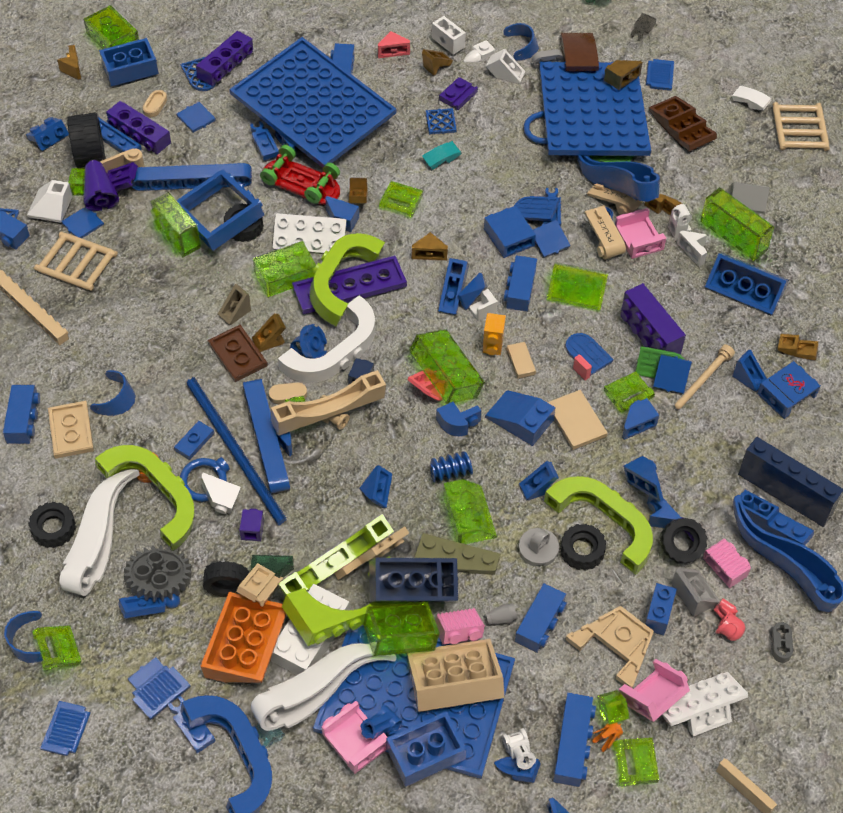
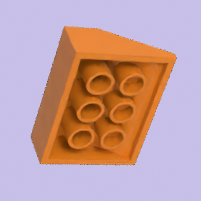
[200,592,287,683]

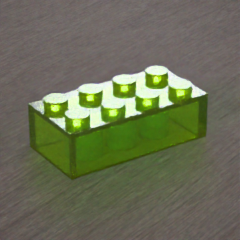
[700,187,774,261]
[409,329,485,404]

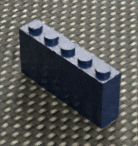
[738,437,843,527]

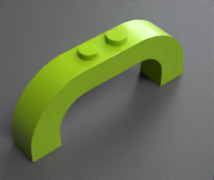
[309,233,385,326]
[95,445,194,551]
[544,476,653,575]
[278,514,394,597]

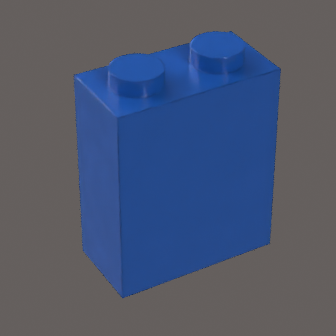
[484,206,536,258]

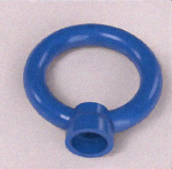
[180,457,230,502]

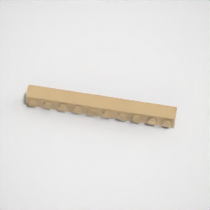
[0,270,69,345]

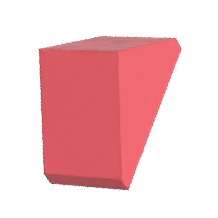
[378,31,410,58]

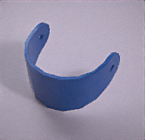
[503,23,539,61]
[90,370,136,416]
[4,611,49,663]

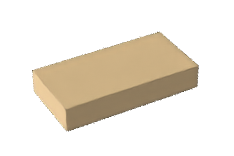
[507,342,536,379]

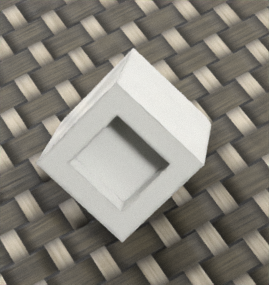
[469,289,498,321]

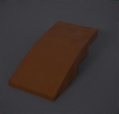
[561,33,599,71]
[649,96,717,151]

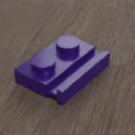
[439,77,478,110]
[107,162,138,191]

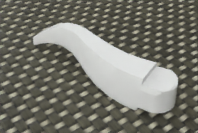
[59,469,140,596]
[251,643,396,731]

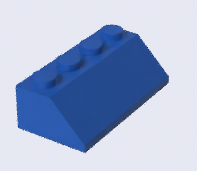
[705,253,789,315]

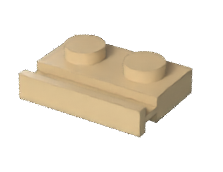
[236,563,283,607]

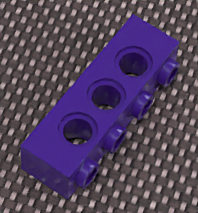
[196,31,253,86]
[106,101,171,155]

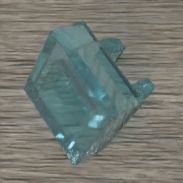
[256,723,285,747]

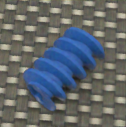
[430,451,473,483]

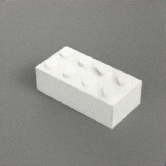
[271,584,350,675]

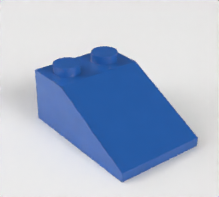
[485,390,556,446]

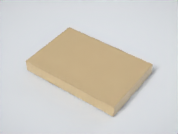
[547,390,608,450]
[48,401,94,459]

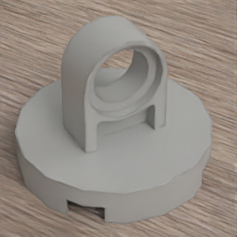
[519,528,559,567]

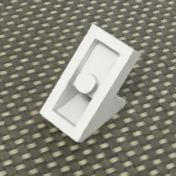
[677,231,707,266]

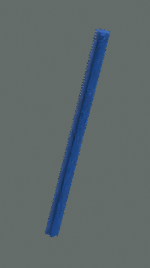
[187,377,287,525]

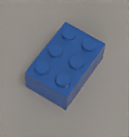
[99,38,159,86]
[386,711,466,787]

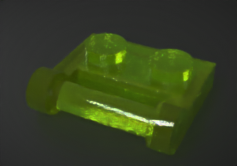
[379,181,423,217]
[604,371,655,413]
[32,625,81,671]
[613,738,660,787]

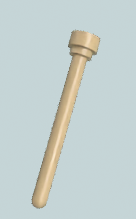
[675,344,735,409]

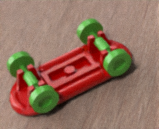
[260,145,340,205]

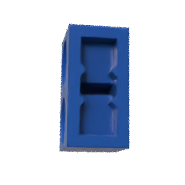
[645,583,677,636]

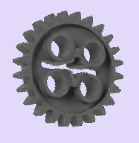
[124,545,192,602]

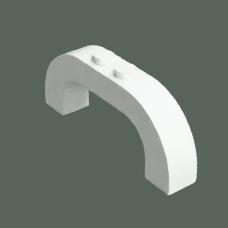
[278,295,375,383]

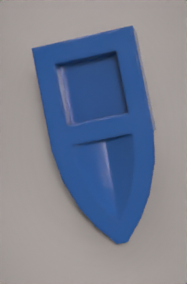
[494,756,541,783]

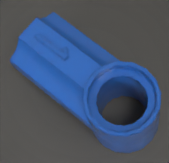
[360,705,402,739]

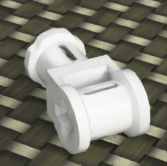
[502,728,536,770]

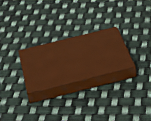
[208,325,268,382]

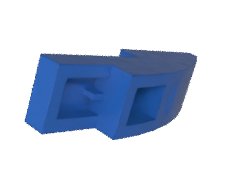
[741,490,814,545]

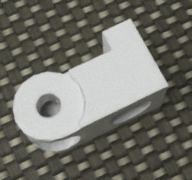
[668,204,692,238]

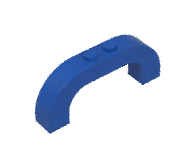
[180,695,272,813]

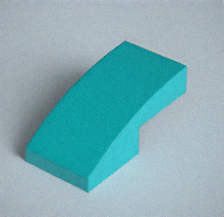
[422,141,462,170]

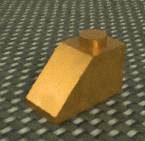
[604,60,643,90]

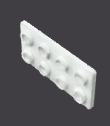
[273,213,346,253]
[662,672,748,736]

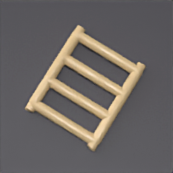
[772,102,830,151]
[34,231,118,291]

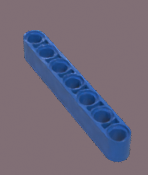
[132,163,252,191]
[243,379,290,494]

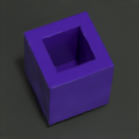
[239,508,264,542]

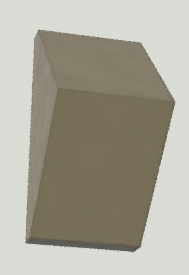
[218,284,251,325]

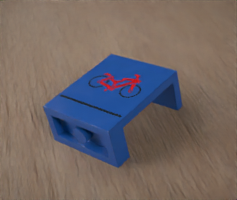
[757,361,820,419]

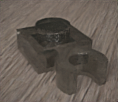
[631,13,656,41]

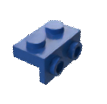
[26,117,69,151]

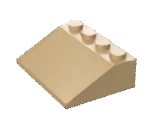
[407,639,504,712]

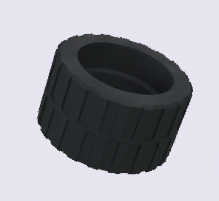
[67,112,106,168]

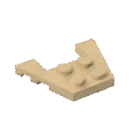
[334,527,409,580]
[565,606,654,688]

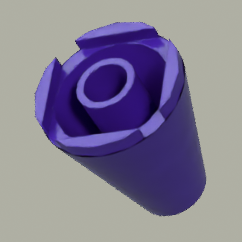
[83,160,119,211]

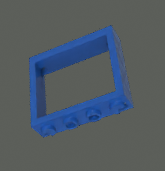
[172,169,264,251]

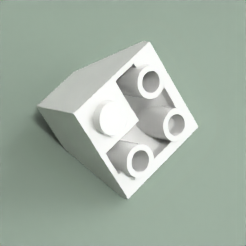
[27,180,73,223]

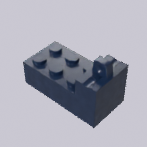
[369,558,458,604]

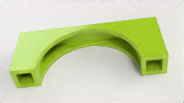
[282,556,413,646]

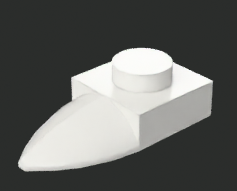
[464,40,495,63]

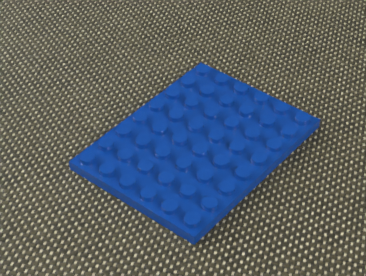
[229,37,397,168]
[539,61,651,156]
[313,621,515,779]

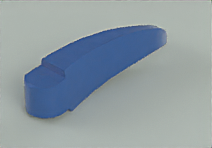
[577,155,660,202]
[733,495,843,612]

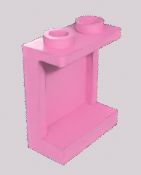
[615,208,666,259]
[619,659,690,722]
[322,701,388,774]

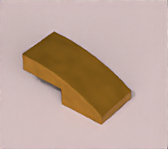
[644,194,683,216]
[778,334,819,360]

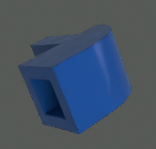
[436,402,481,437]

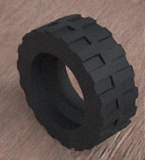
[224,203,264,242]
[28,502,76,548]
[660,518,708,563]
[560,524,606,571]
[203,561,250,597]

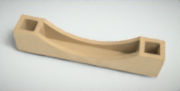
[271,370,386,436]

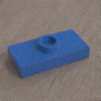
[174,421,214,460]

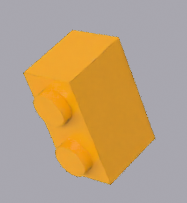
[483,313,506,355]

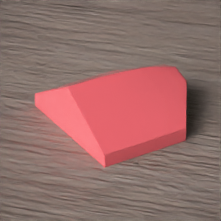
[407,367,449,401]

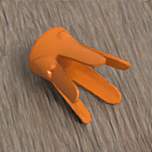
[592,721,623,752]

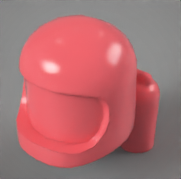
[713,598,745,641]

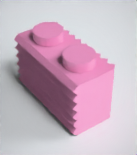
[703,538,751,588]
[434,608,485,645]

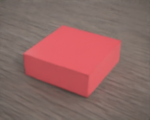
[573,354,592,380]

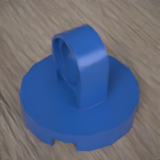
[290,324,327,359]

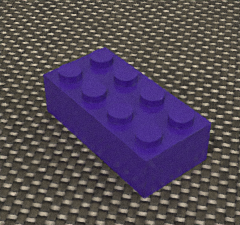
[620,283,686,355]

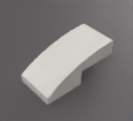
[732,86,771,110]

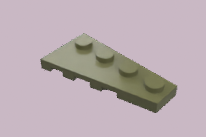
[414,533,501,575]

